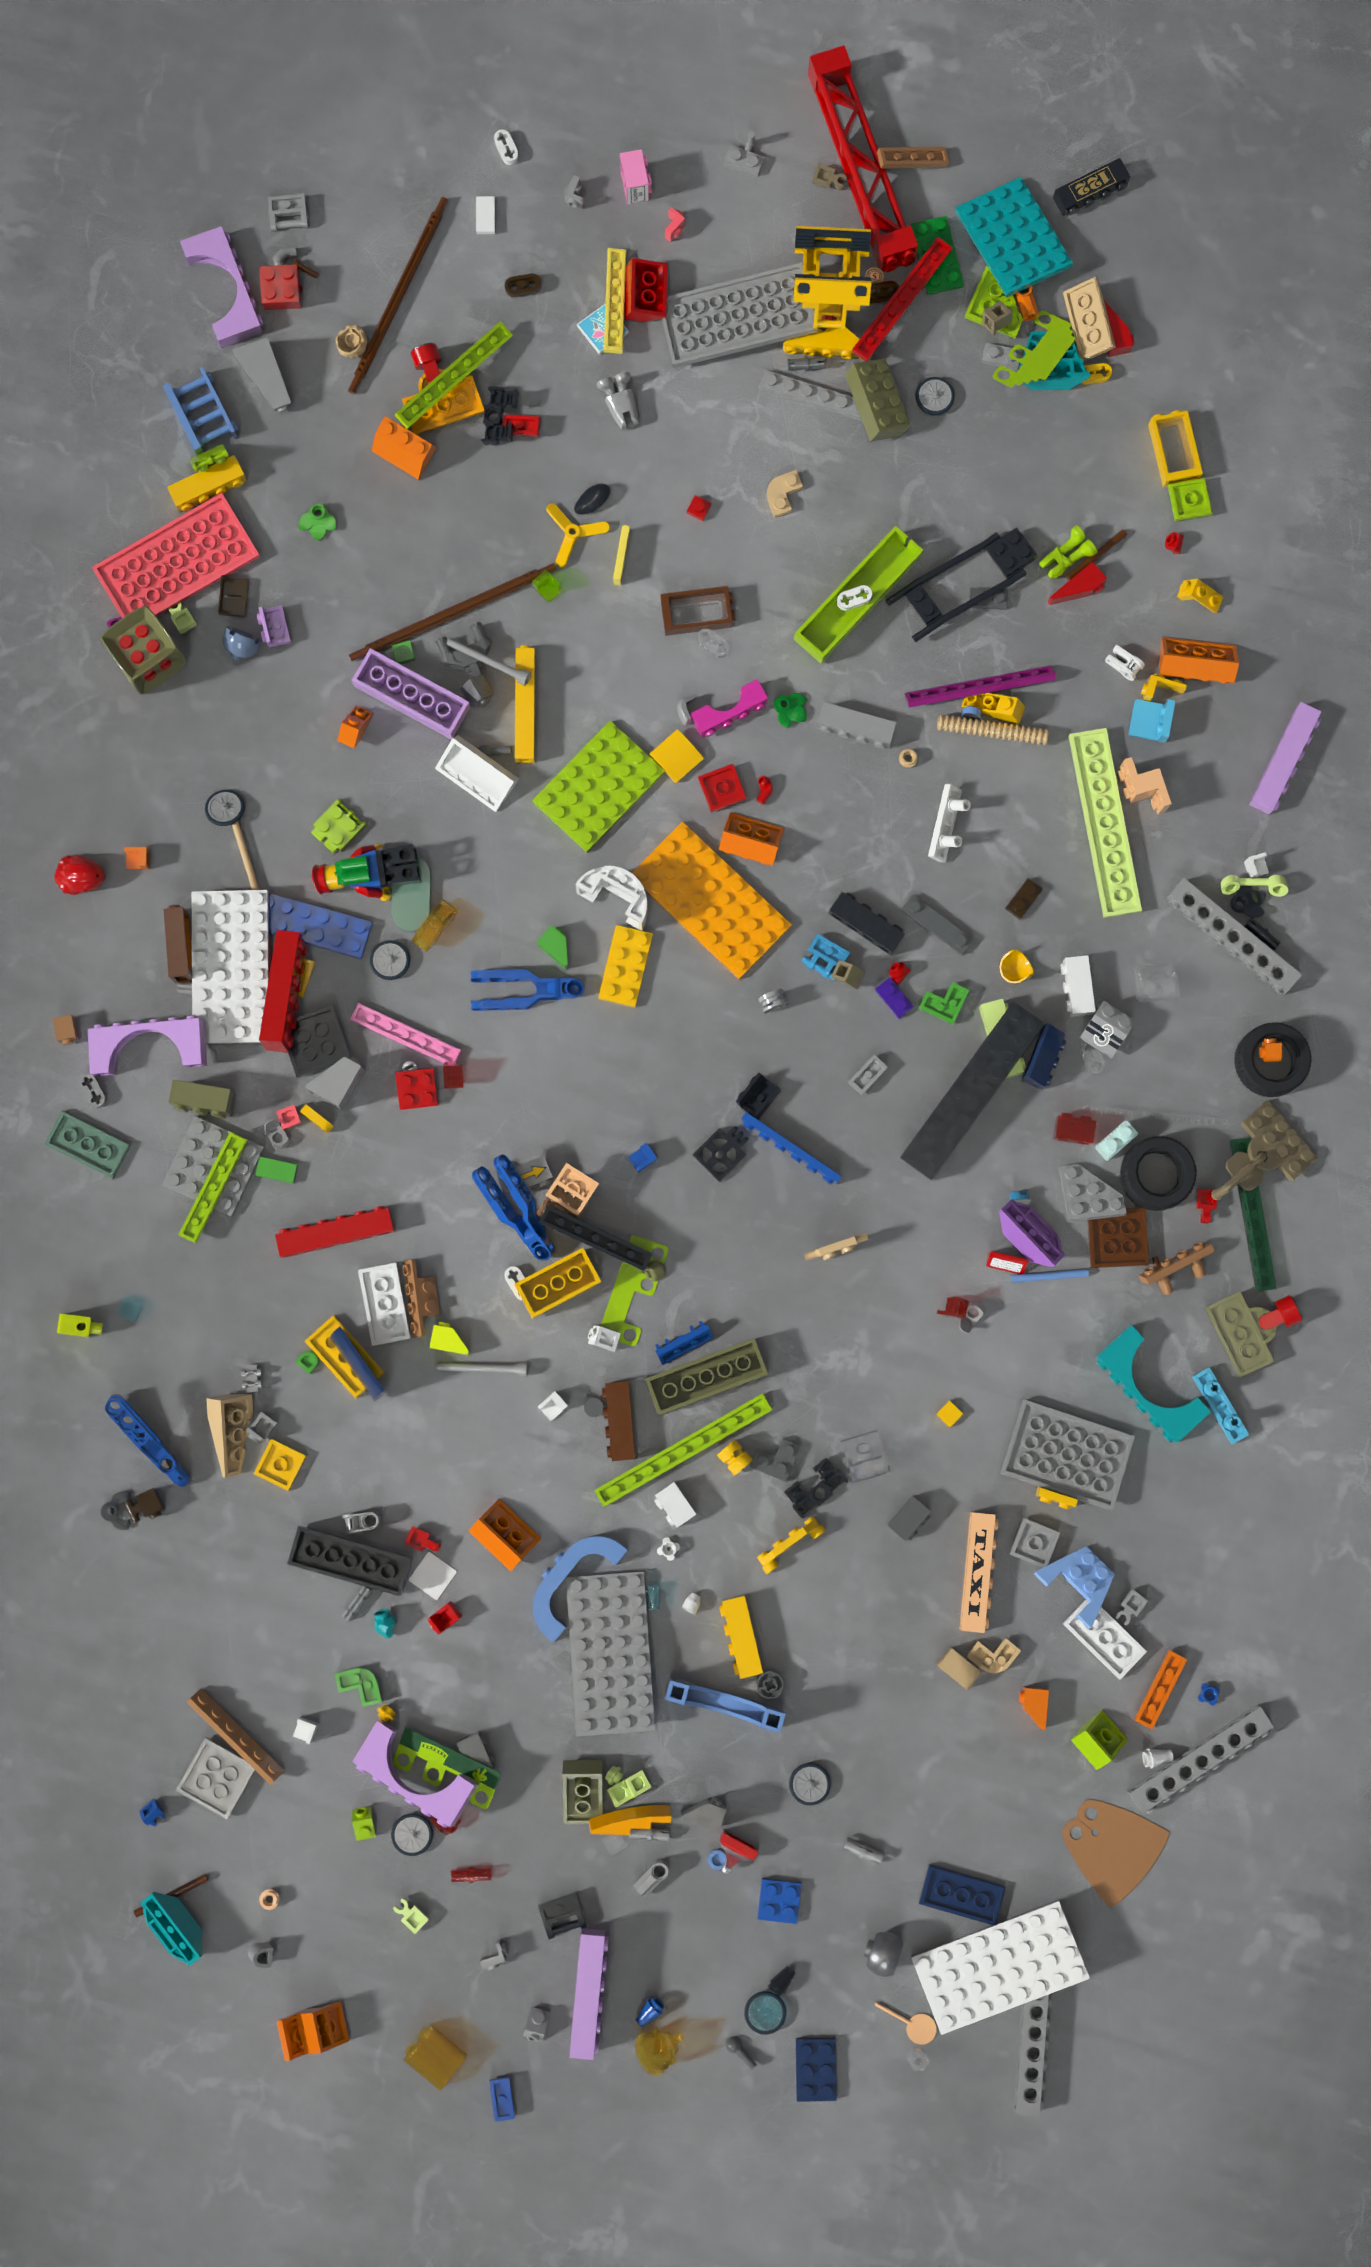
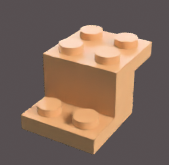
[1117,757,1172,815]
[536,1163,599,1219]

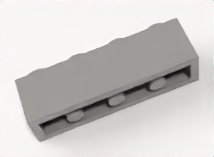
[817,702,896,749]

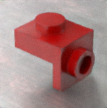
[427,1601,463,1635]

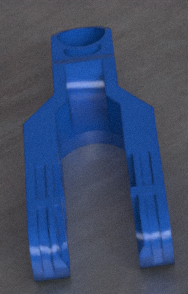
[470,969,584,1011]
[472,1154,554,1261]
[105,1394,190,1487]

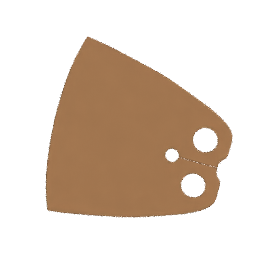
[1062,1800,1170,1908]

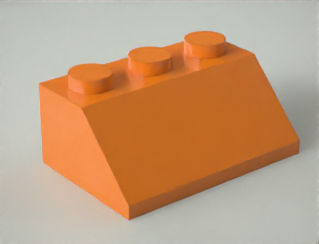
[371,416,437,480]
[718,812,785,866]
[469,1499,542,1571]

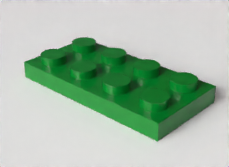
[910,216,964,295]

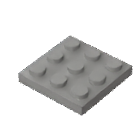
[176,1737,255,1820]

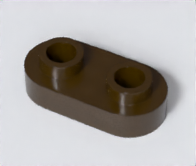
[504,273,541,297]
[870,281,899,304]

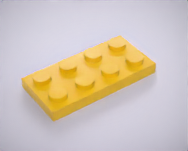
[598,925,653,1008]

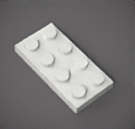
[358,1263,411,1346]
[1062,1599,1147,1680]

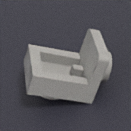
[246,1412,278,1443]
[480,1939,508,1970]
[523,2007,550,2042]

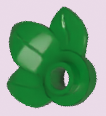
[774,693,807,729]

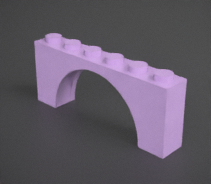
[180,226,264,348]
[88,1015,207,1077]
[352,1720,479,1828]

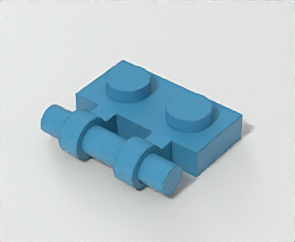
[801,933,850,981]

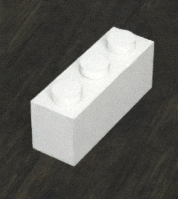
[1061,955,1096,1017]

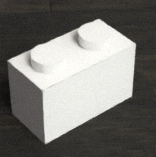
[654,1482,696,1527]

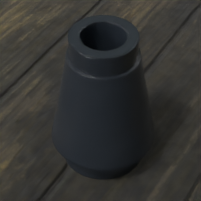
[768,1966,796,1997]

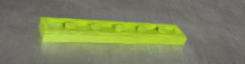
[178,1131,248,1244]

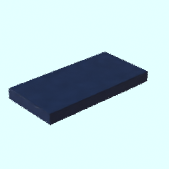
[919,1864,1006,1925]

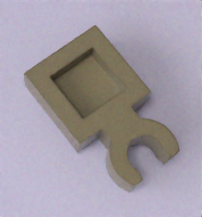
[812,163,847,190]

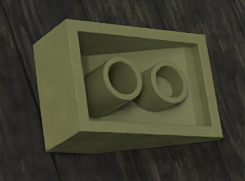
[562,1760,603,1824]

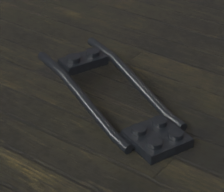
[885,527,1038,643]

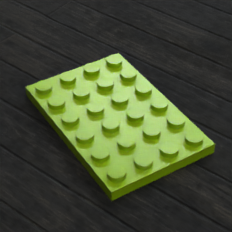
[532,721,665,853]

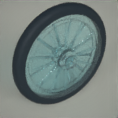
[744,1991,786,2035]

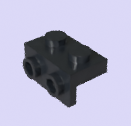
[736,1072,781,1120]

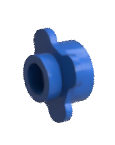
[1198,1683,1220,1706]

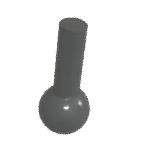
[478,745,512,757]
[726,2037,757,2070]

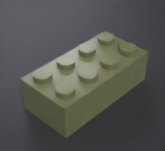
[845,358,911,442]

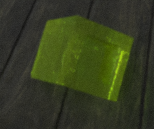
[532,570,562,603]

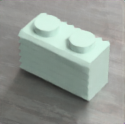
[1095,1121,1138,1161]

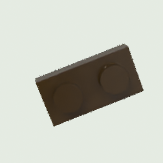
[1005,878,1043,920]

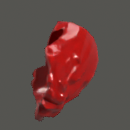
[54,854,106,895]

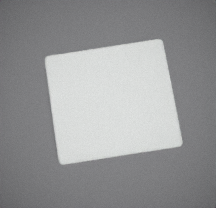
[409,1552,457,1600]

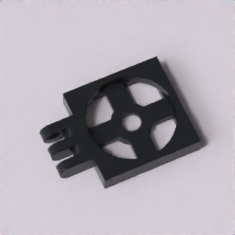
[692,1126,749,1182]

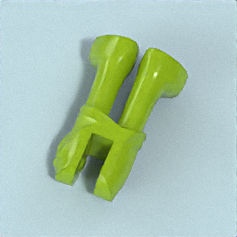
[1039,525,1097,579]

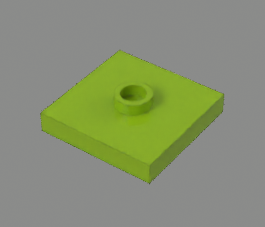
[1167,478,1212,522]

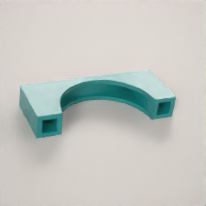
[1095,1325,1211,1443]

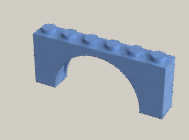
[665,1677,785,1733]

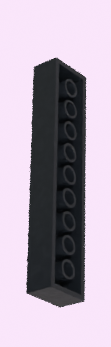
[900,1001,1045,1181]

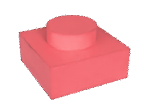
[276,1105,301,1130]

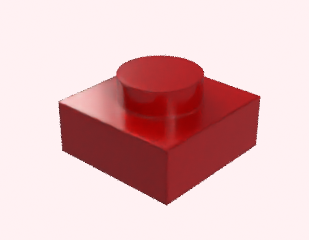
[686,495,712,521]

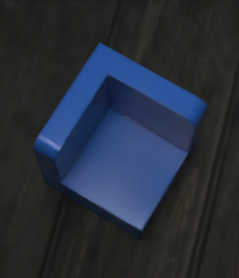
[628,1142,657,1173]

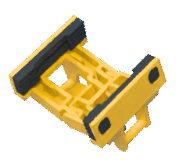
[794,226,871,330]

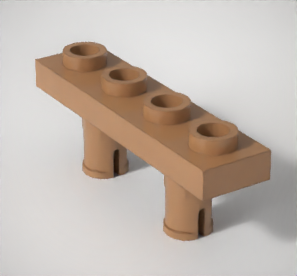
[1138,1241,1215,1295]

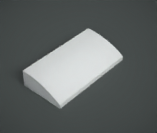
[435,735,519,812]

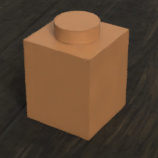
[52,1015,79,1045]

